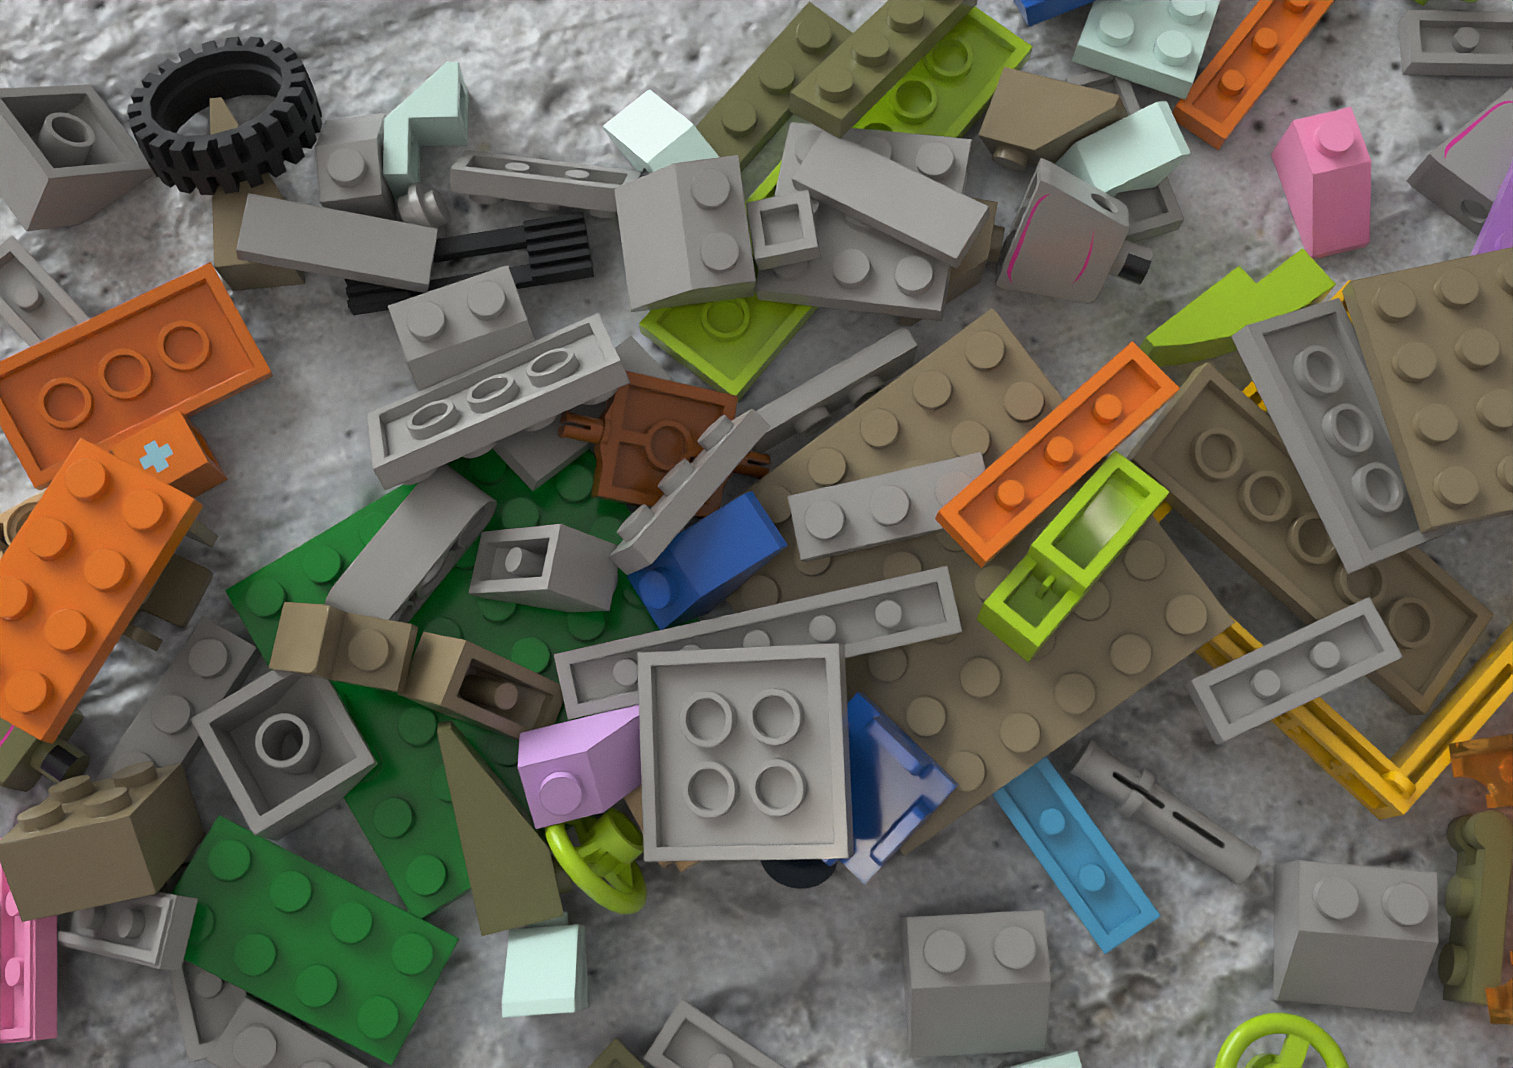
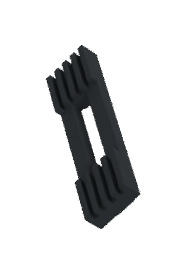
[344,212,594,316]

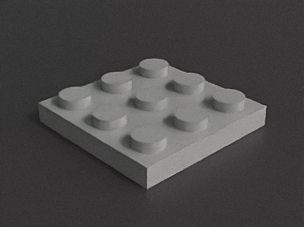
[755,122,973,321]
[637,643,854,862]

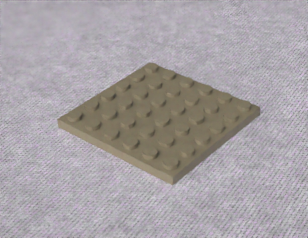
[726,308,1235,856]

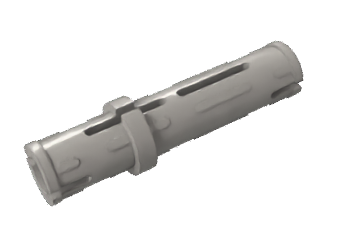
[1067,739,1261,885]

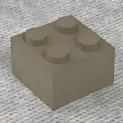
[0,761,206,922]

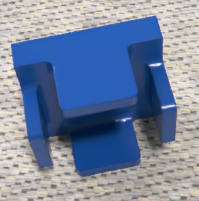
[822,692,959,885]

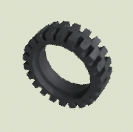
[127,37,323,195]

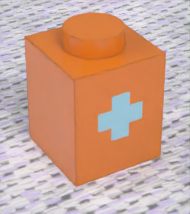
[110,410,228,498]

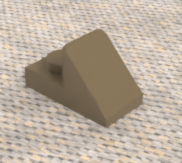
[269,602,418,694]

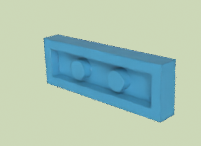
[992,756,1161,954]

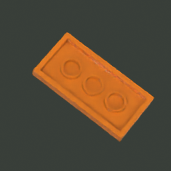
[0,262,273,491]
[0,438,203,744]

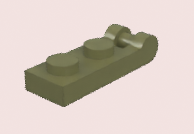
[1438,810,1513,1007]

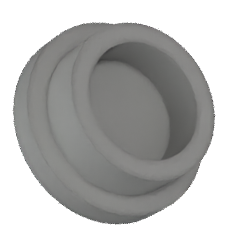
[397,182,451,239]

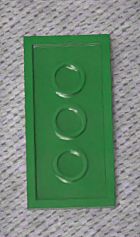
[171,815,459,1066]

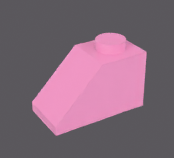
[1271,107,1371,260]

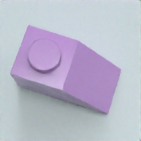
[518,704,642,829]

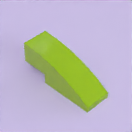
[1139,248,1336,367]
[976,450,1169,663]

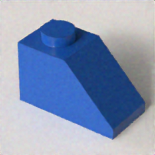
[627,491,788,630]

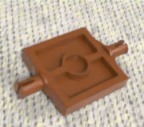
[558,370,771,519]

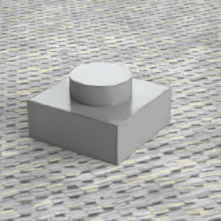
[746,190,821,271]

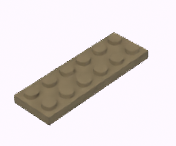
[1127,362,1494,715]

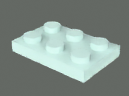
[1072,0,1220,99]

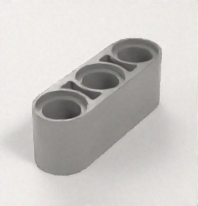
[324,464,497,623]

